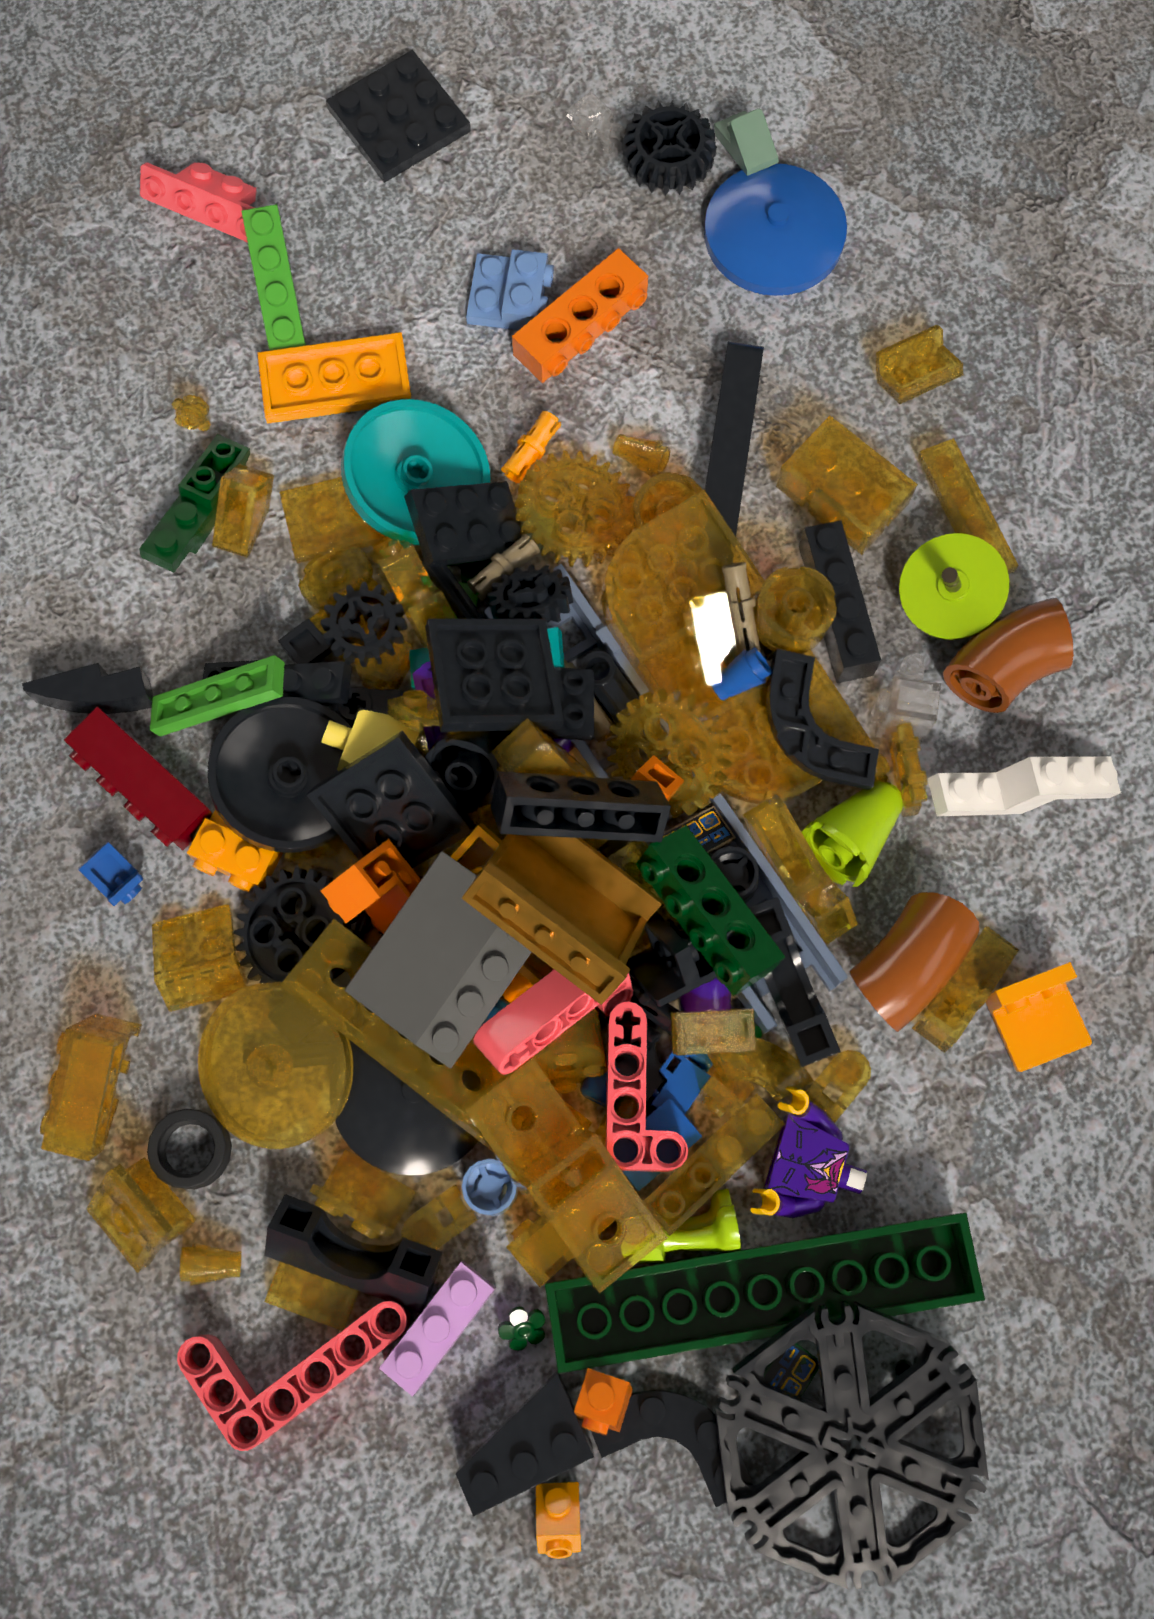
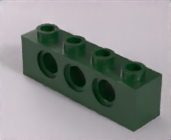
[636,825,785,996]

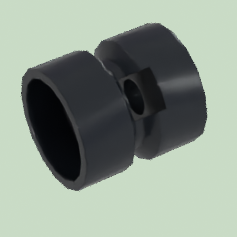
[711,846,759,903]

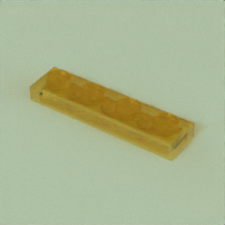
[917,438,1019,574]

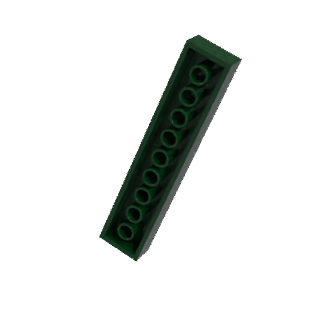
[545,1213,985,1374]

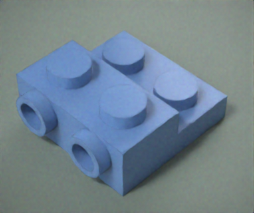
[466,249,554,330]

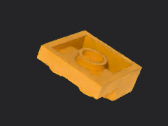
[187,809,283,892]

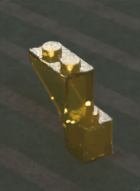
[366,537,456,649]
[743,794,858,945]

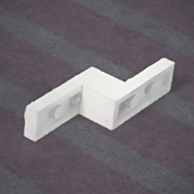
[928,756,1121,816]

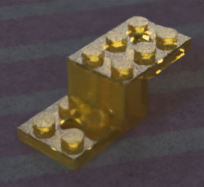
[462,1058,668,1293]

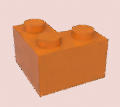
[321,839,421,934]

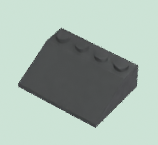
[344,851,532,1069]

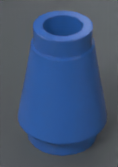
[711,647,772,701]

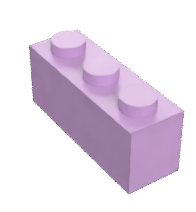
[379,1261,496,1397]

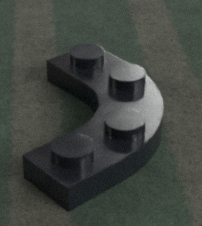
[766,649,879,790]
[591,1390,753,1507]

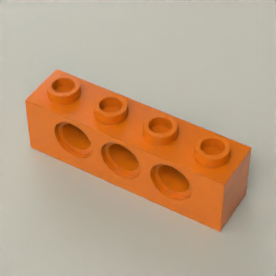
[512,248,648,383]

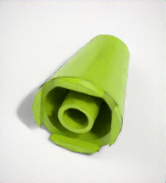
[799,781,904,887]

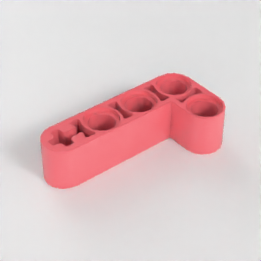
[473,969,633,1074]
[605,1002,688,1172]

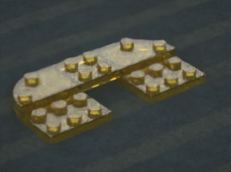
[601,490,875,804]

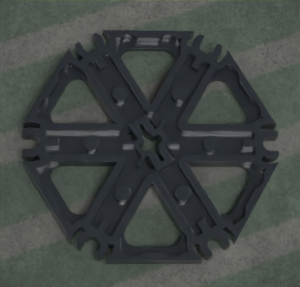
[715,1301,989,1590]

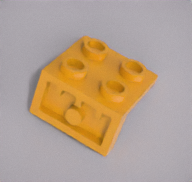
[984,962,1092,1072]

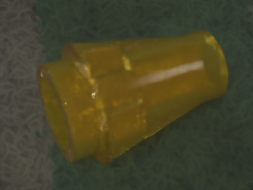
[613,434,671,476]
[179,1242,242,1286]

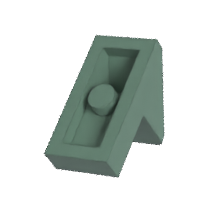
[714,108,778,176]

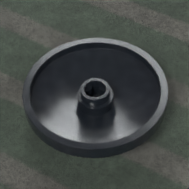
[207,697,352,853]
[330,1017,495,1176]

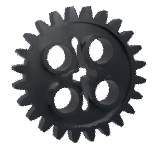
[234,867,361,999]

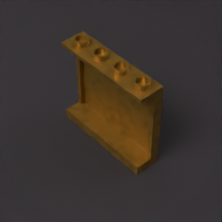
[461,834,663,1005]

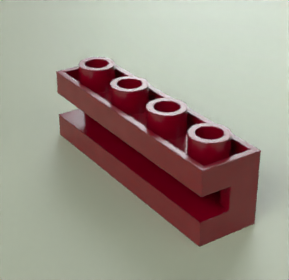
[64,707,213,851]

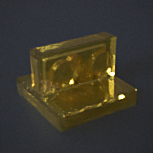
[86,1157,196,1273]

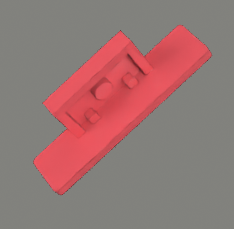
[140,162,257,242]

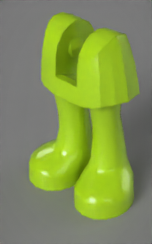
[617,1188,741,1263]

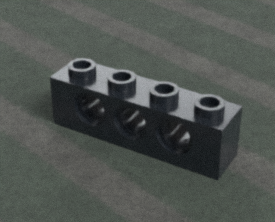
[490,771,671,842]

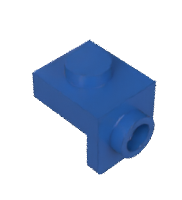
[78,841,144,906]

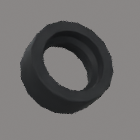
[147,1109,232,1190]

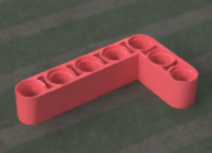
[177,1301,411,1451]

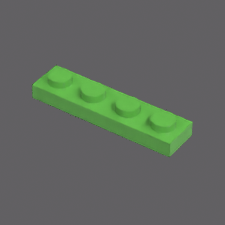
[241,204,306,351]
[150,655,285,737]

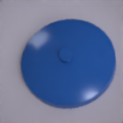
[704,163,847,296]

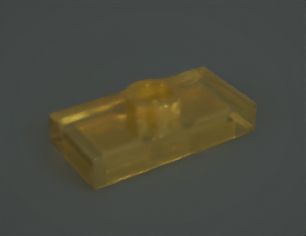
[671,1008,755,1055]
[264,1262,360,1331]

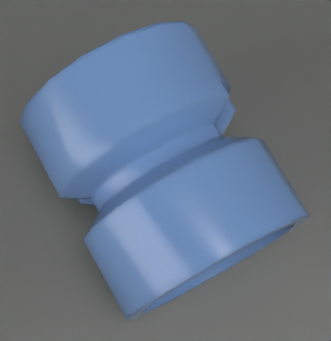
[462,1159,519,1216]

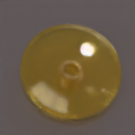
[198,981,353,1149]

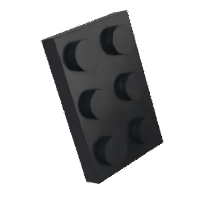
[404,481,524,567]

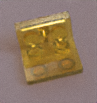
[152,904,248,1012]
[309,1149,417,1239]

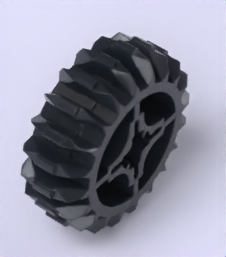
[622,100,717,196]

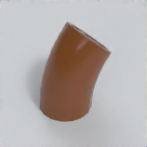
[943,598,1074,713]
[849,892,979,1032]

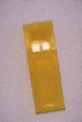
[912,926,1019,1053]

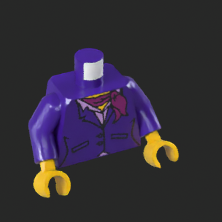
[750,1086,867,1219]

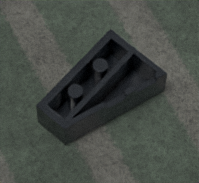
[455,1370,594,1517]

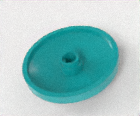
[341,399,491,545]

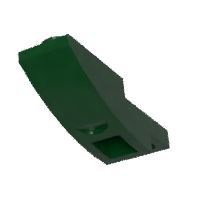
[139,434,250,573]

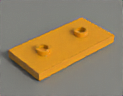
[257,332,412,424]

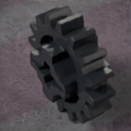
[488,565,573,626]
[320,582,408,667]

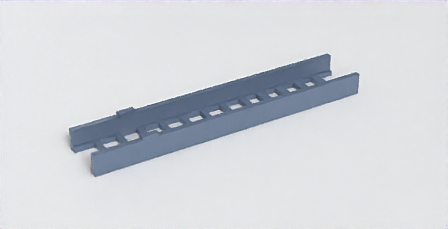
[484,564,848,1035]

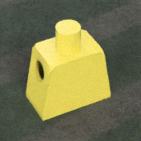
[321,710,423,771]

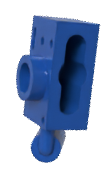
[649,1040,715,1115]

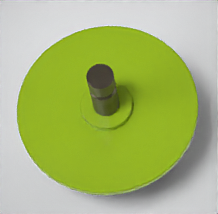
[899,533,1010,640]

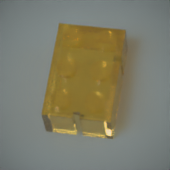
[776,415,918,555]

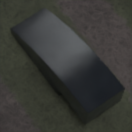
[22,663,153,714]

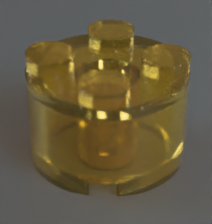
[753,566,837,654]
[523,1009,607,1093]

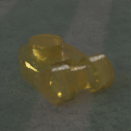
[805,1050,871,1123]
[401,1184,479,1250]

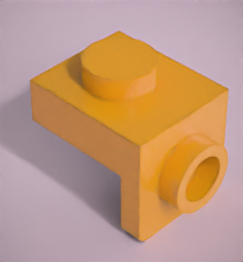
[536,1482,581,1559]

